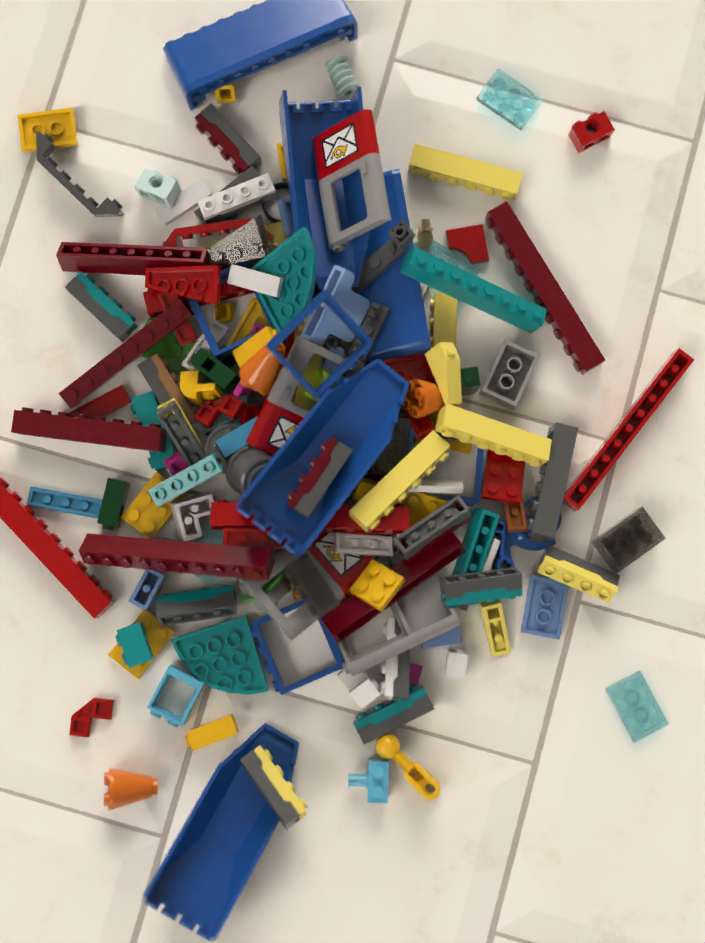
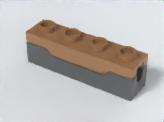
[137,354,197,425]

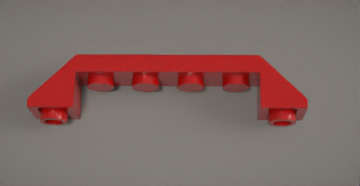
[163,218,274,247]

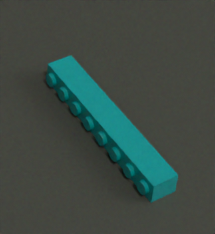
[400,247,547,333]

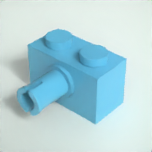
[348,758,389,803]

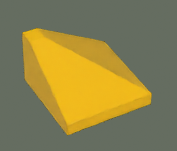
[214,302,236,324]

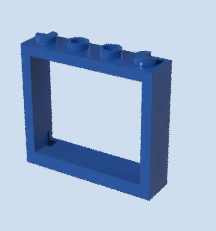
[187,260,275,360]
[264,289,374,399]
[405,428,484,507]
[249,594,345,695]

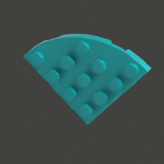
[251,227,317,332]
[171,615,269,694]

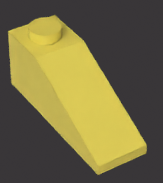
[425,342,462,405]
[478,599,511,657]

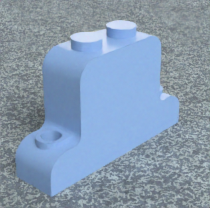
[301,265,369,345]

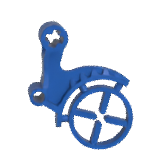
[493,496,562,570]

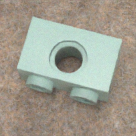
[134,168,181,208]

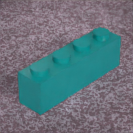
[130,391,176,472]
[452,508,500,575]

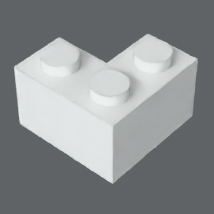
[170,492,214,542]
[337,669,381,709]

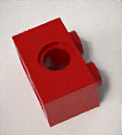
[568,111,615,153]

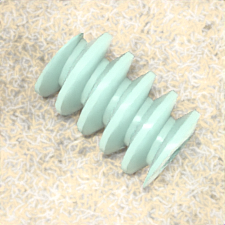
[324,56,358,100]

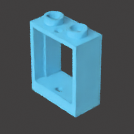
[147,664,205,727]

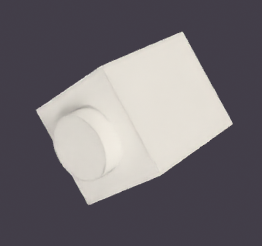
[444,648,468,678]

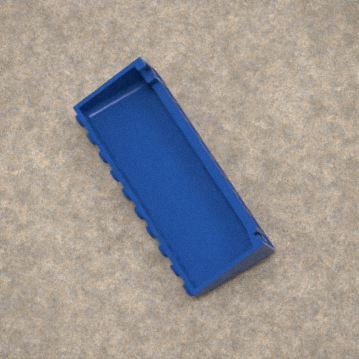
[163,0,358,111]
[353,169,431,367]

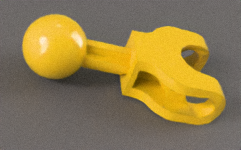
[375,733,441,800]

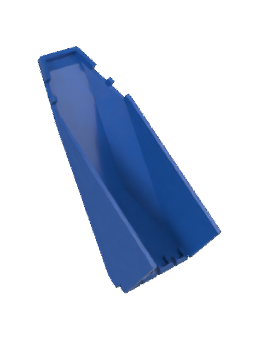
[279,86,371,290]
[234,358,409,557]
[141,723,299,942]

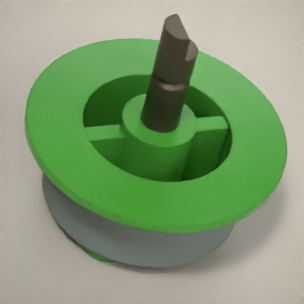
[239,569,291,610]

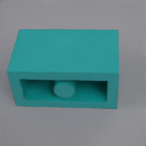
[116,622,155,668]

